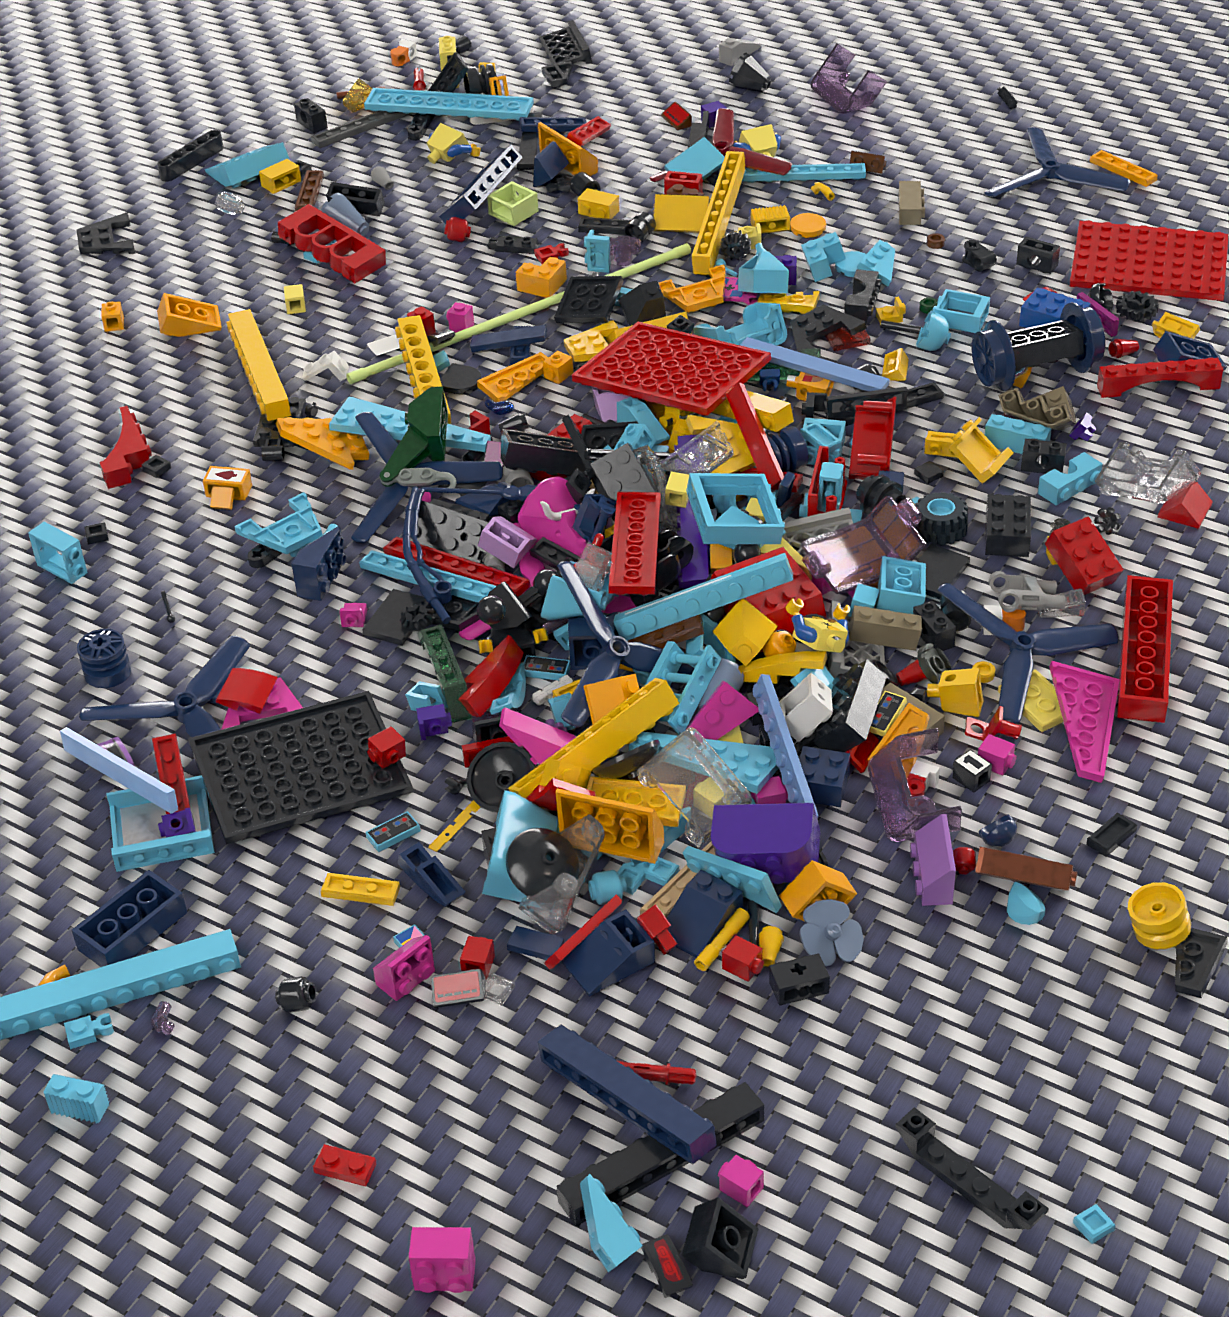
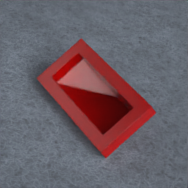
[845,732,879,773]

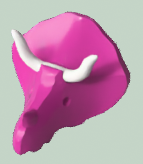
[518,477,595,560]

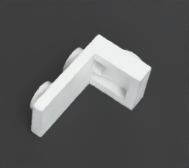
[302,351,349,381]

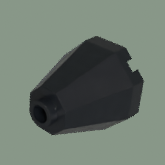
[729,52,771,92]

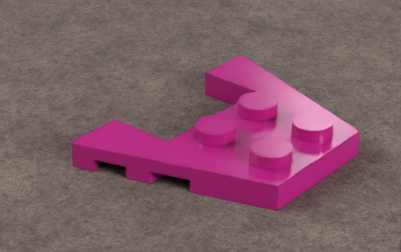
[221,677,303,730]

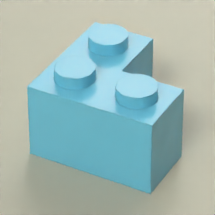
[801,232,846,282]

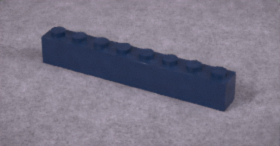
[537,1024,717,1165]

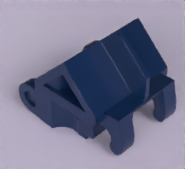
[572,494,616,545]

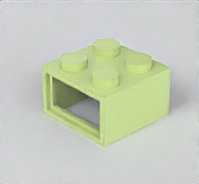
[487,181,538,226]

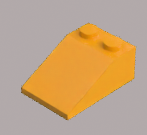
[157,293,222,337]

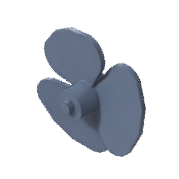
[799,899,864,967]

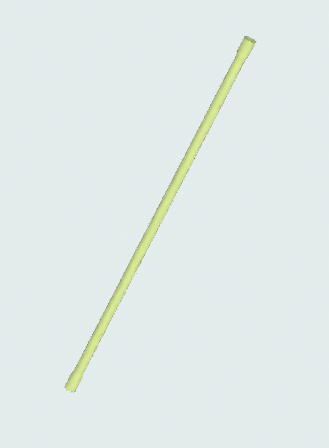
[346,243,691,384]

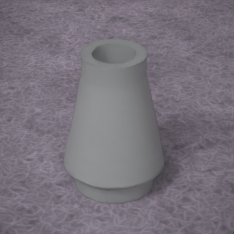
[371,166,394,190]

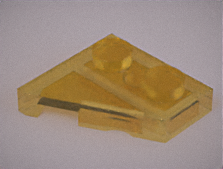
[343,78,373,113]

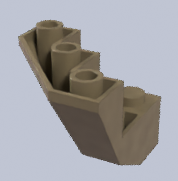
[998,386,1076,430]

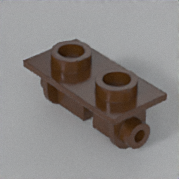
[849,150,887,174]

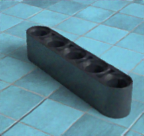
[157,130,224,182]

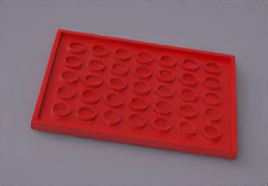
[1069,220,1229,301]
[572,322,771,416]

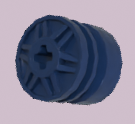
[766,425,809,472]
[77,629,131,688]

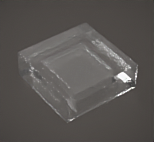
[484,973,515,1006]

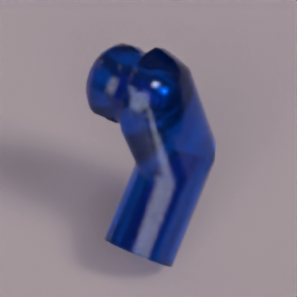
[485,398,514,415]

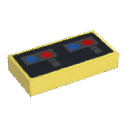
[869,691,907,737]

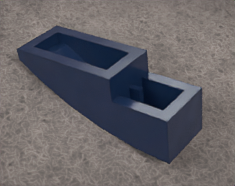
[397,842,466,907]

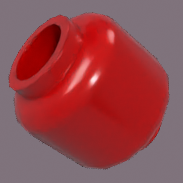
[444,217,471,242]

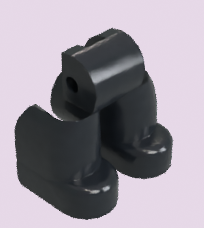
[597,529,694,607]

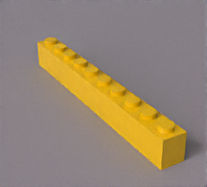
[692,151,745,275]
[226,309,291,421]

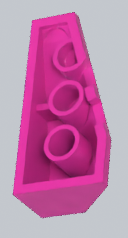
[499,707,576,765]

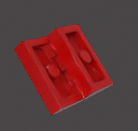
[216,668,278,714]
[526,778,595,812]

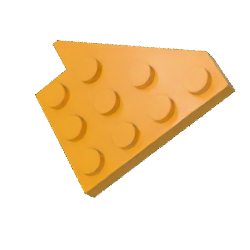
[276,417,370,470]

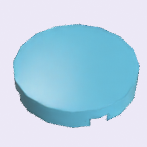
[835,251,866,277]

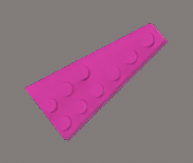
[1049,661,1120,783]

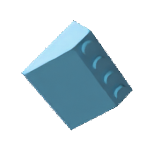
[205,142,290,188]

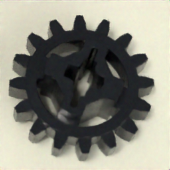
[1116,291,1159,322]

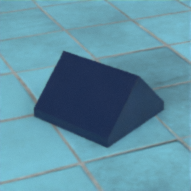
[533,141,569,187]

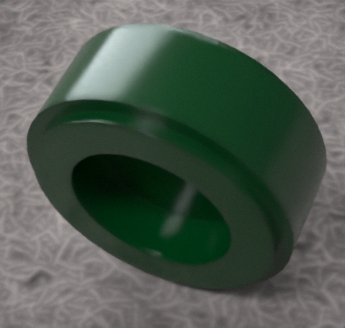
[919,297,938,314]

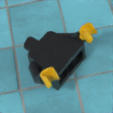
[478,626,549,663]

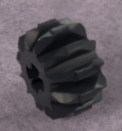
[720,229,751,261]

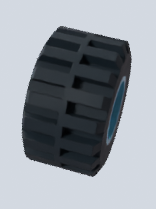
[914,492,968,546]

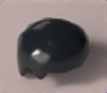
[1088,283,1113,311]

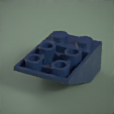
[291,527,347,601]
[562,909,655,997]

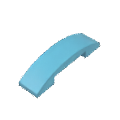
[490,663,526,715]

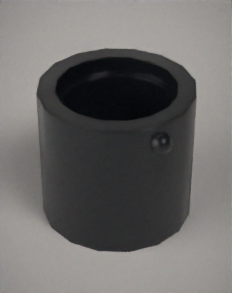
[570,172,600,196]

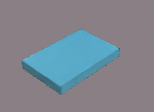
[665,137,725,180]

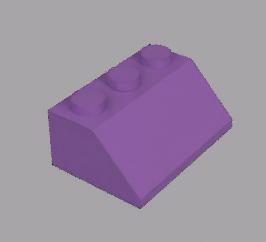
[910,814,956,906]

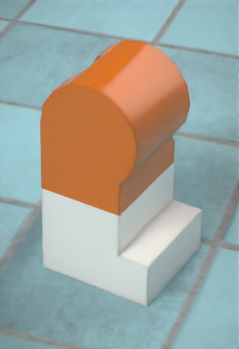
[390,39,417,66]
[983,605,1026,635]

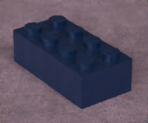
[71,870,188,967]

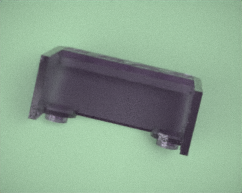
[811,43,887,114]
[868,728,962,842]

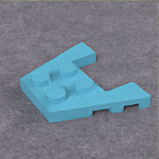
[234,492,322,554]

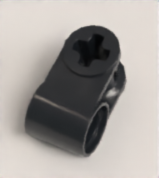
[962,240,997,272]

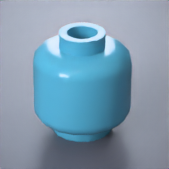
[588,870,627,905]

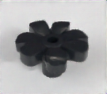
[1094,507,1121,535]

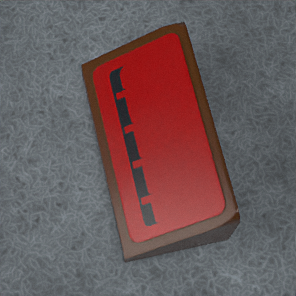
[661,101,692,131]

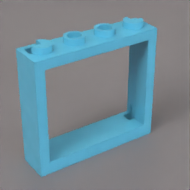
[686,473,786,544]

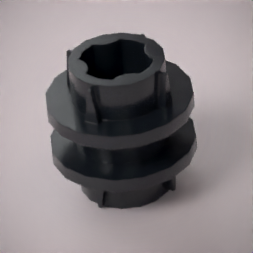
[856,475,906,519]

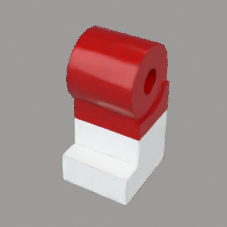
[903,760,939,808]

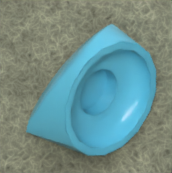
[1007,882,1045,925]

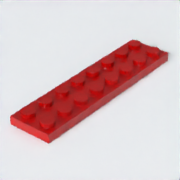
[609,492,661,595]

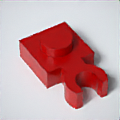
[534,243,569,264]

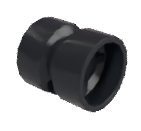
[623,211,656,245]
[940,590,971,632]

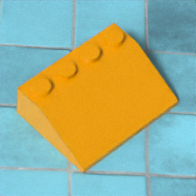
[556,788,664,864]

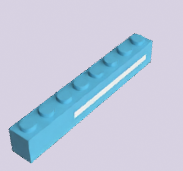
[613,553,793,640]

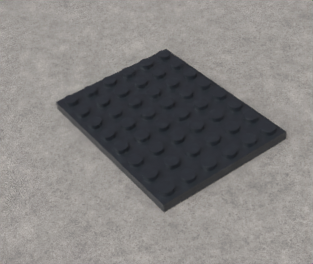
[188,691,413,845]

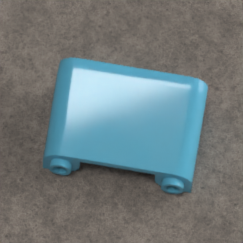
[693,302,787,346]
[541,561,619,620]
[482,790,560,907]

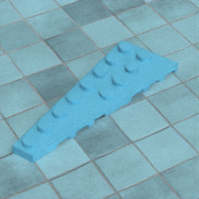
[329,397,491,452]

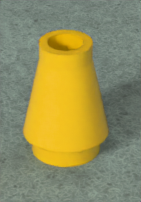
[759,926,784,967]

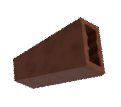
[975,847,1077,891]

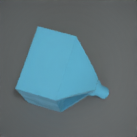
[738,243,789,293]

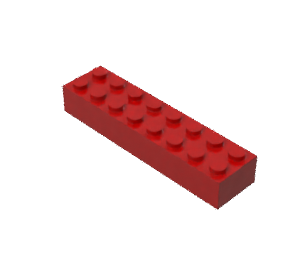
[1117,575,1173,723]

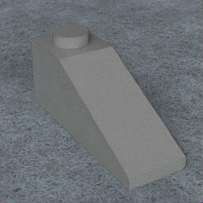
[719,38,761,66]

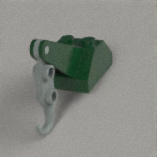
[380,386,457,488]

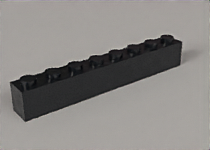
[556,1082,764,1226]

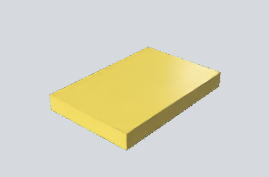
[998,669,1063,732]

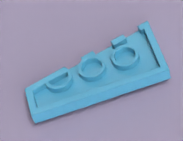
[683,846,782,913]

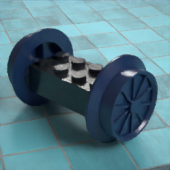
[971,302,1105,391]

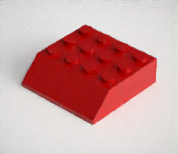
[710,547,827,653]

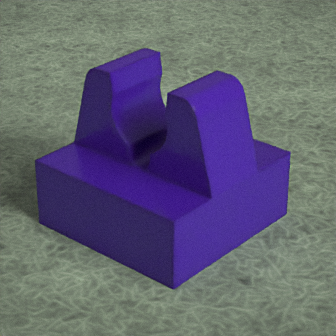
[1069,412,1096,441]

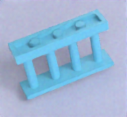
[644,641,722,735]

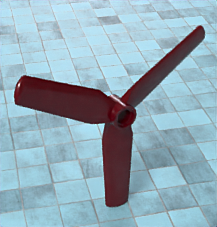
[649,108,792,182]

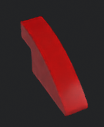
[459,635,523,717]

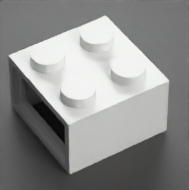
[779,673,833,742]

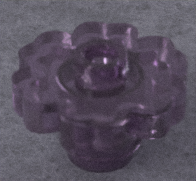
[610,236,641,266]

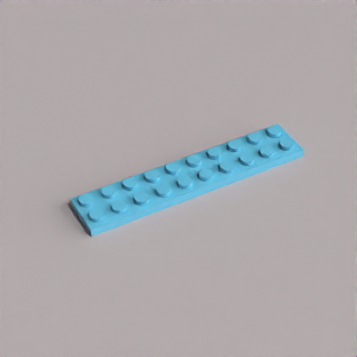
[364,88,534,121]

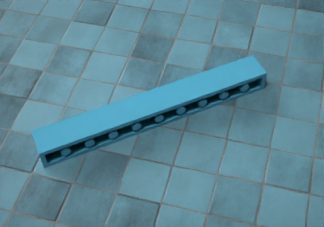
[0,929,241,1040]

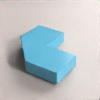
[617,857,679,895]

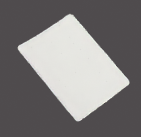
[367,334,400,356]

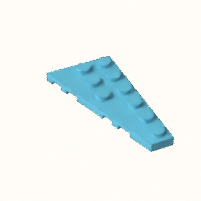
[629,732,779,794]

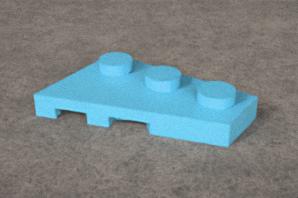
[857,240,895,286]

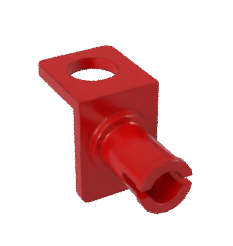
[965,706,1022,741]

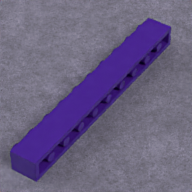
[674,434,710,589]

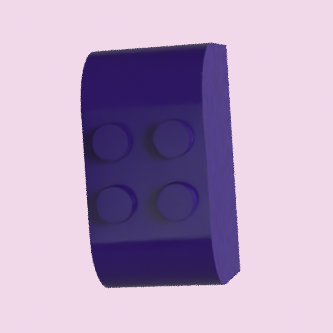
[711,803,820,884]

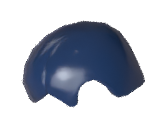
[979,814,1018,847]

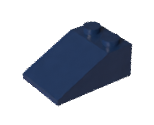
[1153,331,1227,371]
[667,870,743,958]

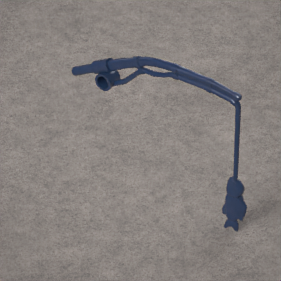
[402,484,537,624]

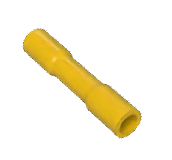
[694,908,750,971]

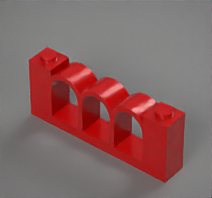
[278,204,386,283]

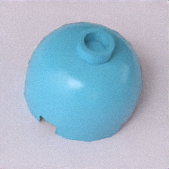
[916,311,951,351]

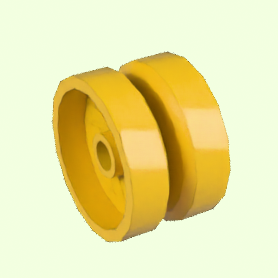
[1127,882,1191,949]

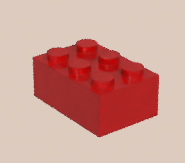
[1045,516,1124,597]

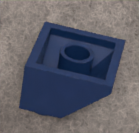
[455,482,510,516]

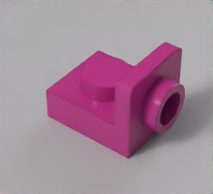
[339,603,367,627]

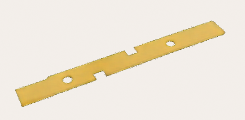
[428,800,481,852]

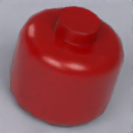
[953,847,976,875]

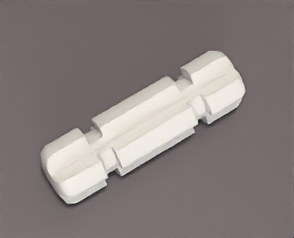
[532,675,573,705]

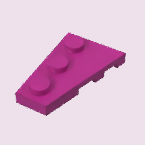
[680,681,759,740]

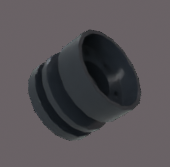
[463,63,498,95]

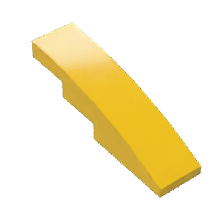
[738,651,827,684]

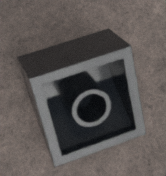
[682,1197,759,1279]

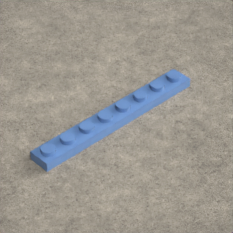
[753,674,818,818]

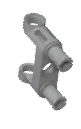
[989,571,1066,612]

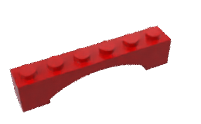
[1097,358,1224,398]

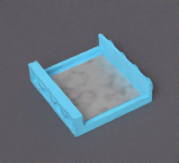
[106,775,215,872]

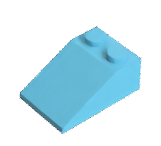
[876,556,926,614]

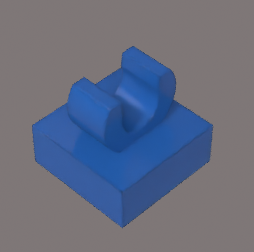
[759,369,780,391]

